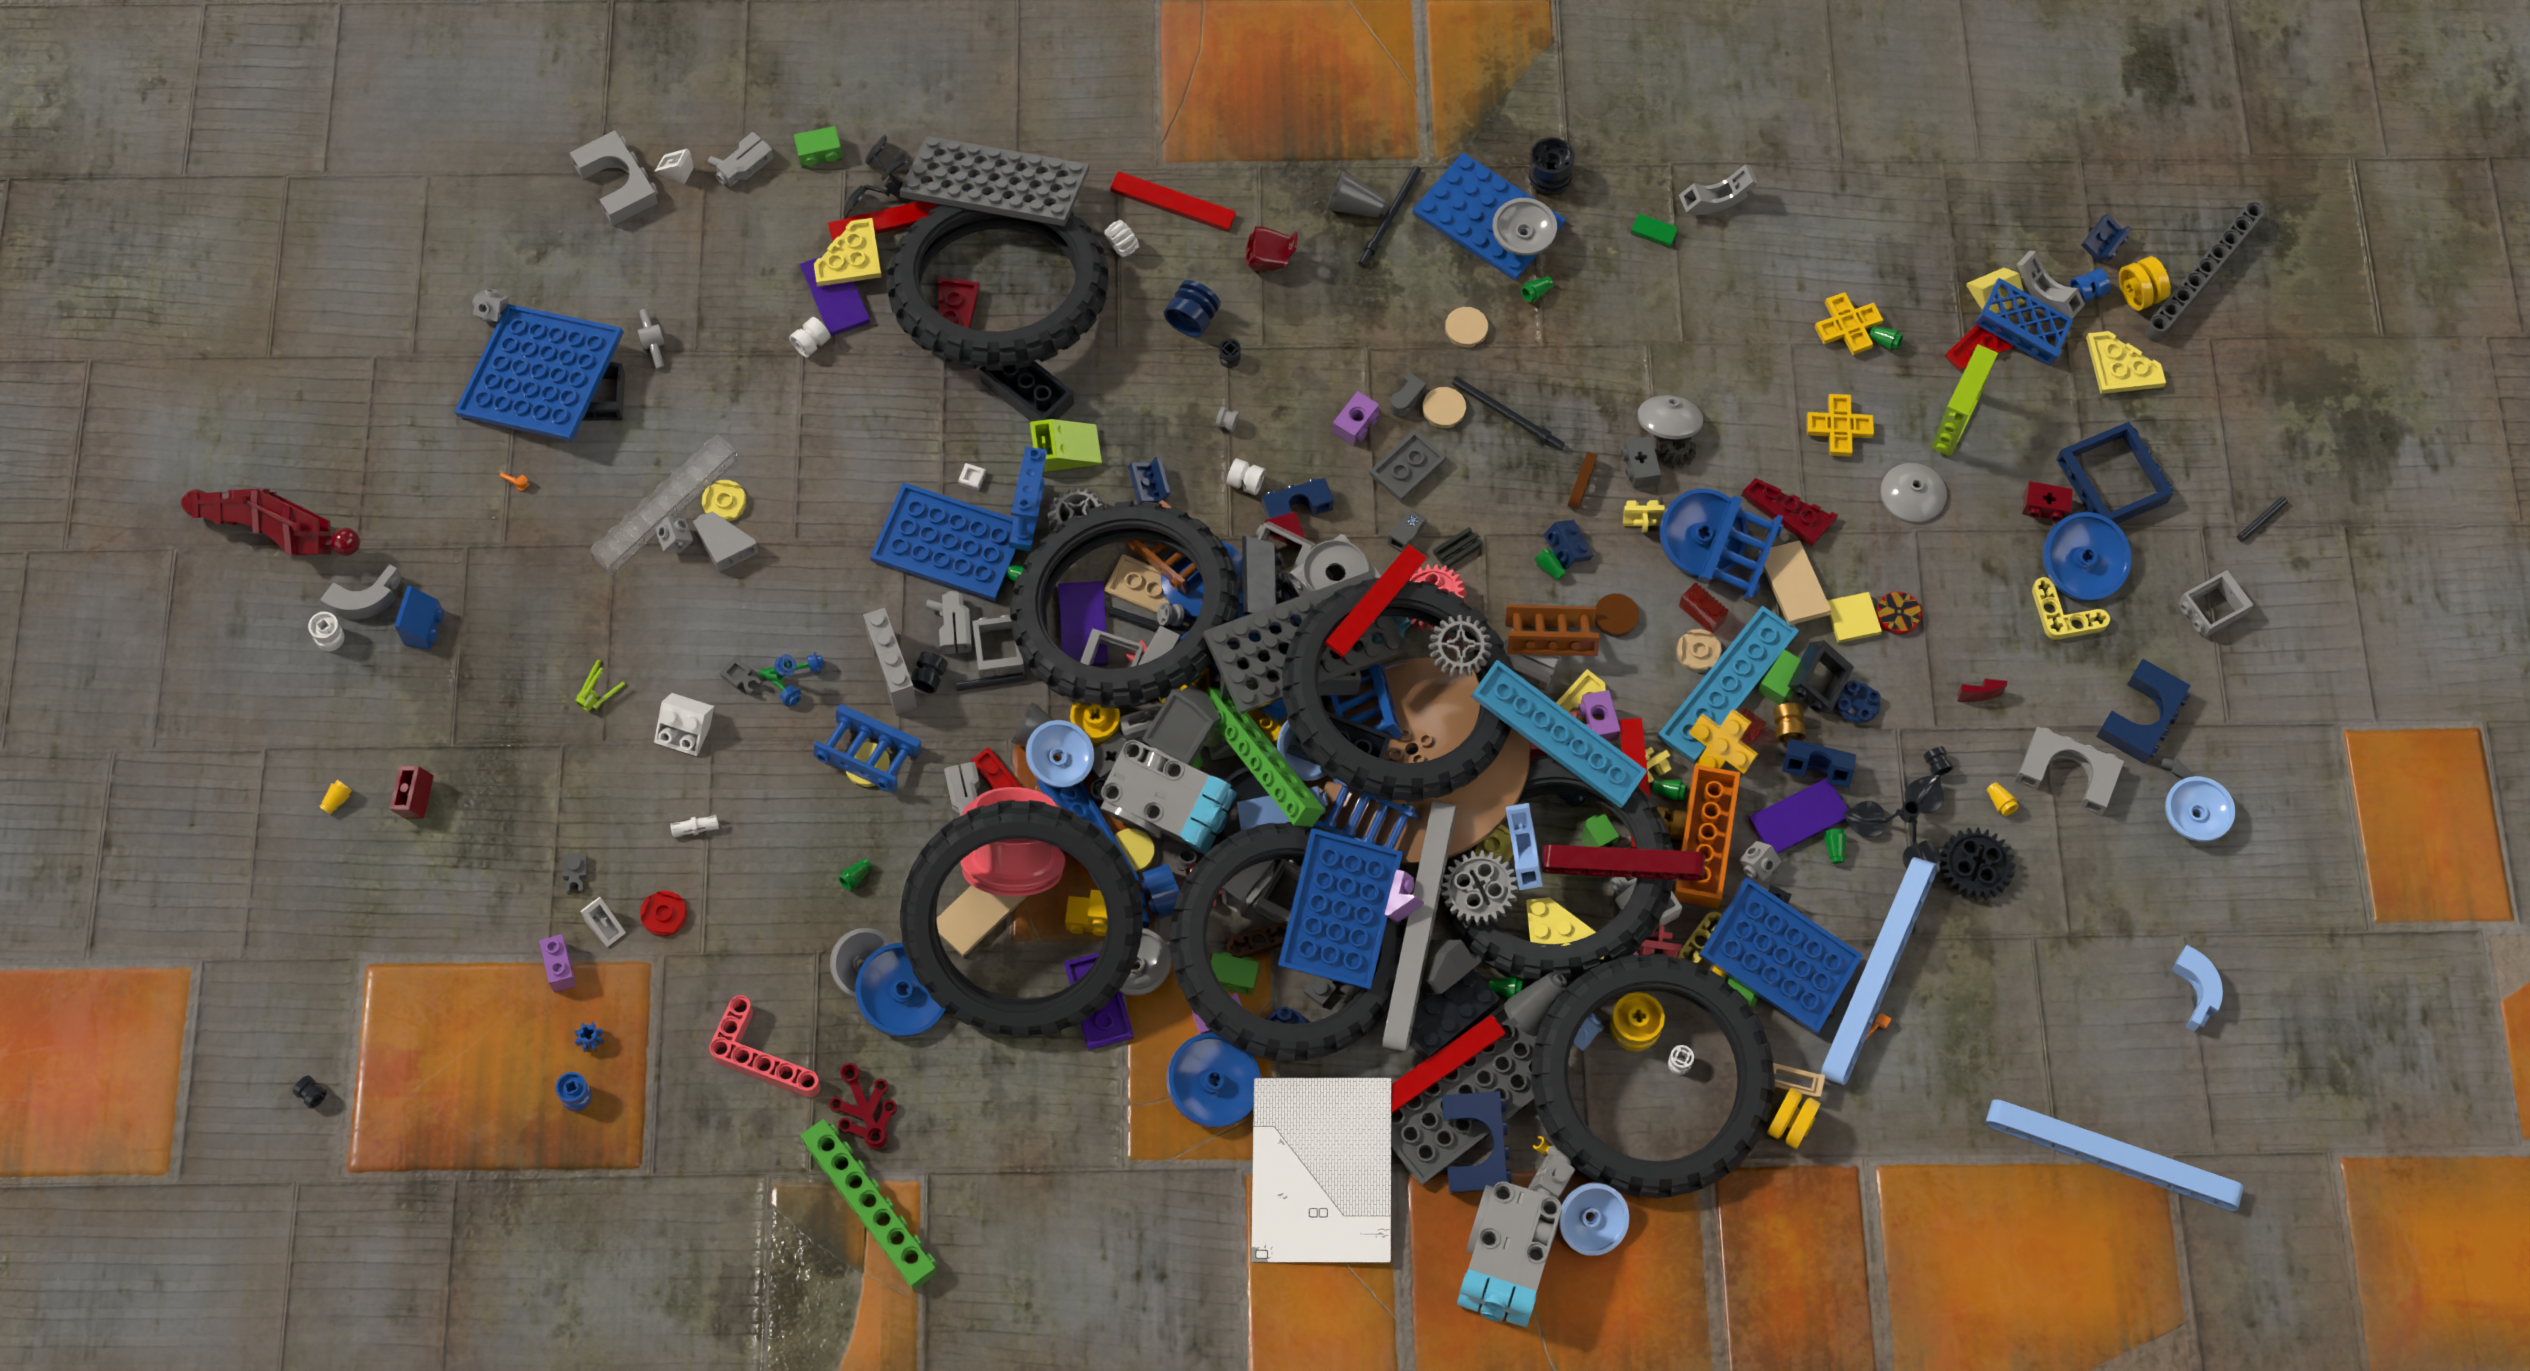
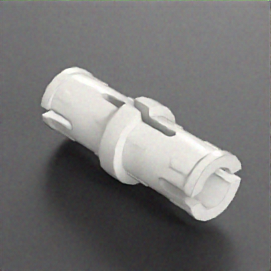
[670,815,719,838]

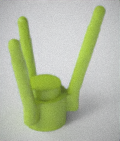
[575,660,626,712]

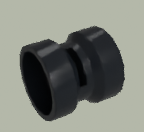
[1219,339,1241,368]
[1923,746,1954,776]
[1091,778,1107,808]
[292,1075,327,1109]

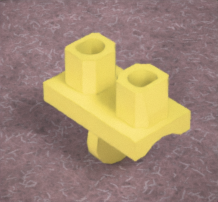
[1623,500,1665,532]
[1645,747,1671,783]

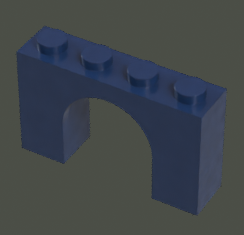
[2096,658,2191,764]
[1442,1091,1512,1194]

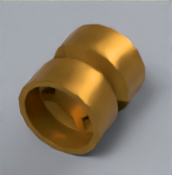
[1773,703,1806,744]
[1657,807,1687,841]

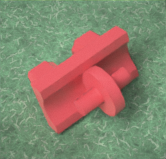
[1640,924,1682,958]

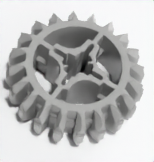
[1048,487,1107,532]
[1429,615,1492,678]

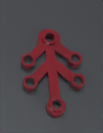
[829,1063,897,1149]

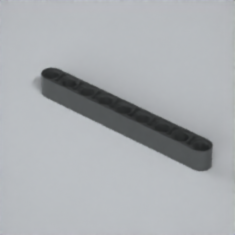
[2145,202,2265,342]

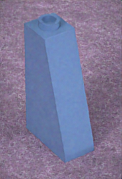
[1237,786,1328,831]

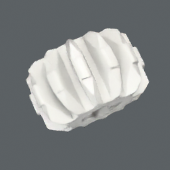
[1105,220,1139,258]

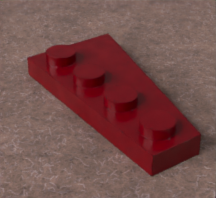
[937,277,980,328]
[1741,478,1838,546]

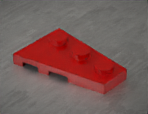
[1944,325,2015,371]

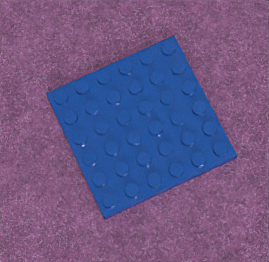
[454,304,624,442]

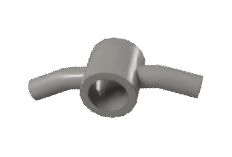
[638,309,665,369]

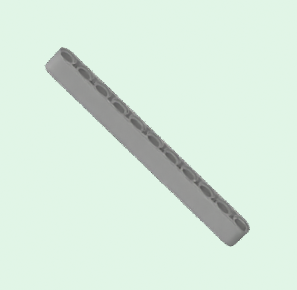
[1383,801,1457,1051]

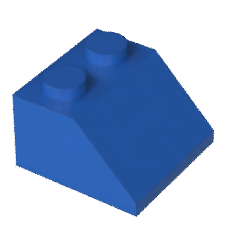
[395,586,444,650]

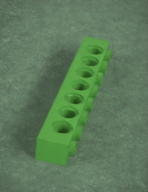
[1206,687,1325,827]
[800,1118,937,1291]

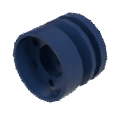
[1164,280,1221,338]

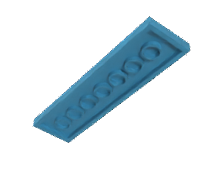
[1657,606,1799,763]
[1470,660,1647,808]

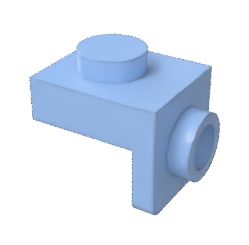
[1573,1013,1605,1051]

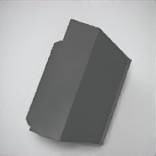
[1143,684,1221,766]
[1420,940,1482,994]

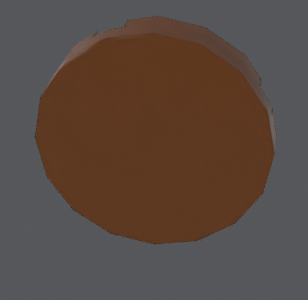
[1595,593,1639,637]

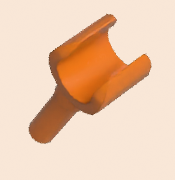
[499,472,530,491]
[1865,1014,1891,1041]

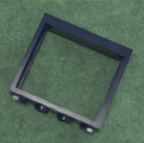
[2056,422,2174,524]

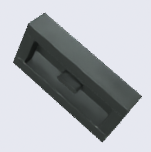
[1433,527,1482,568]

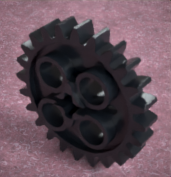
[1939,827,2016,901]

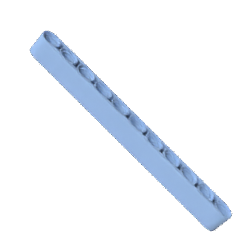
[1821,857,1937,1085]
[1985,1100,2244,1211]

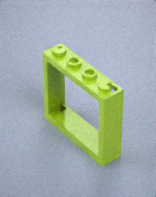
[1931,344,1998,457]

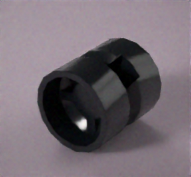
[910,651,948,694]

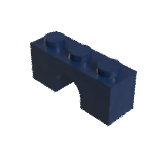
[1262,478,1334,519]
[1782,738,1856,788]

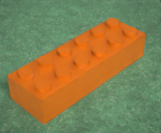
[1673,764,1740,909]

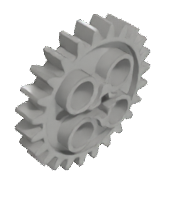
[1442,850,1518,926]

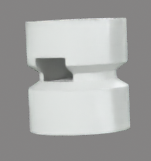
[789,317,831,358]
[1226,458,1266,496]
[308,612,345,652]

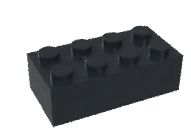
[979,361,1074,422]
[1409,969,1500,1061]

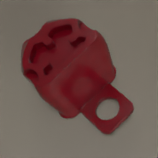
[1245,226,1298,271]

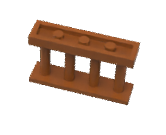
[1125,500,1198,595]
[1505,605,1600,656]

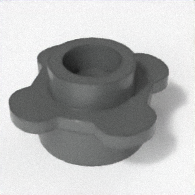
[1175,849,1198,871]

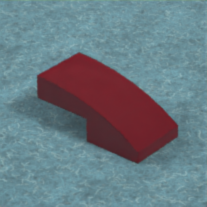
[1957,678,2007,702]

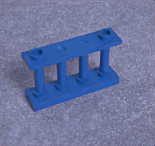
[1009,446,1047,551]
[1698,495,1783,601]
[1328,663,1403,740]
[814,704,921,793]
[1314,779,1421,849]

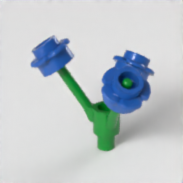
[759,652,824,706]

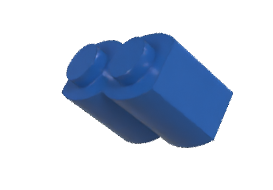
[1140,864,1180,919]

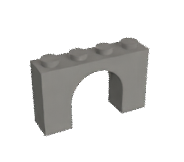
[570,130,658,226]
[863,608,917,715]
[2015,727,2124,816]

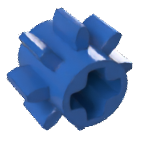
[574,1022,604,1053]

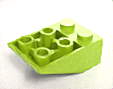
[1030,419,1102,472]

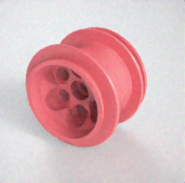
[960,787,1065,897]

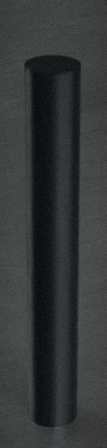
[2237,496,2288,542]
[956,672,1024,691]

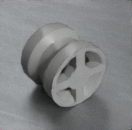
[1215,406,1239,432]
[1157,603,1184,626]

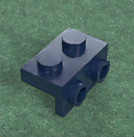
[2081,214,2132,262]
[1128,457,1171,505]
[1544,519,1594,570]

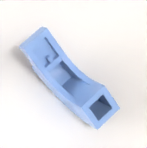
[1506,803,1543,890]
[2171,945,2223,1032]

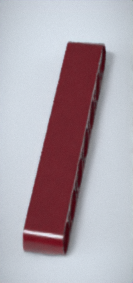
[1541,845,1706,881]

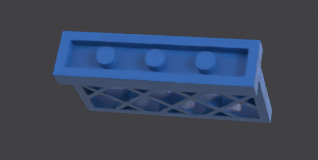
[1975,278,2073,366]

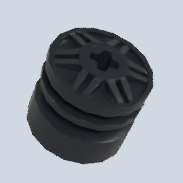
[1528,137,1575,195]

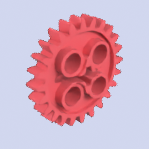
[1406,564,1467,631]

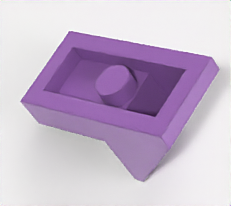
[1385,870,1424,922]

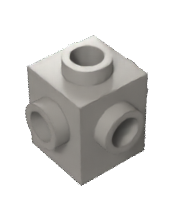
[472,288,509,322]
[655,516,693,553]
[1739,841,1782,880]

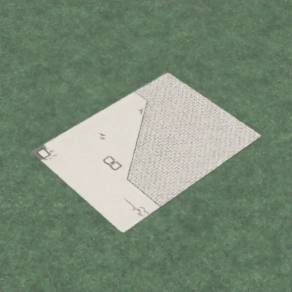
[1251,1078,1391,1262]

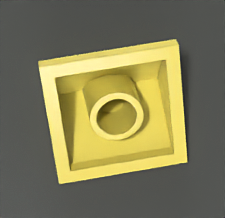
[1967,268,2025,314]

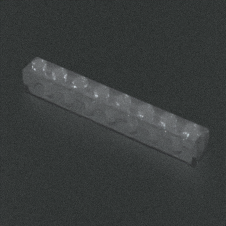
[589,434,739,576]

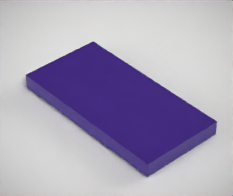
[800,256,870,336]
[1058,581,1108,666]
[1748,778,1848,854]
[1064,953,1134,1051]

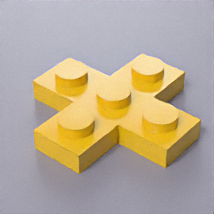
[1814,292,1883,355]
[1806,394,1874,457]
[1689,709,1758,773]

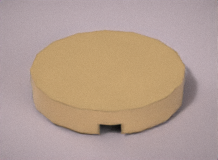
[1445,307,1488,348]
[1422,387,1466,429]
[1676,629,1722,673]

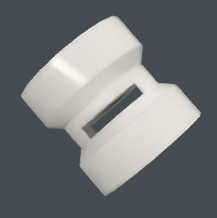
[1668,1045,1694,1075]

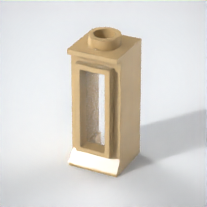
[1773,1063,1825,1102]

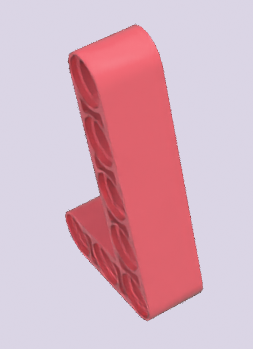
[709,995,821,1098]

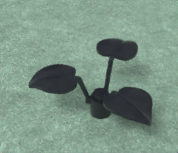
[843,134,909,219]
[1844,775,1944,877]

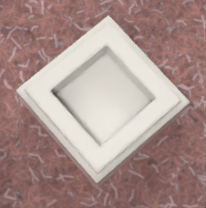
[958,463,987,491]

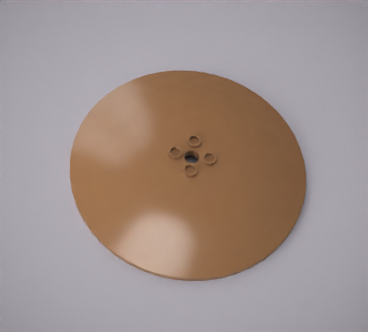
[1304,658,1530,865]

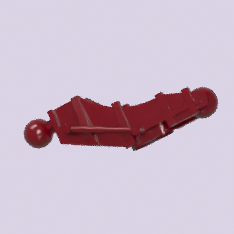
[181,489,361,556]

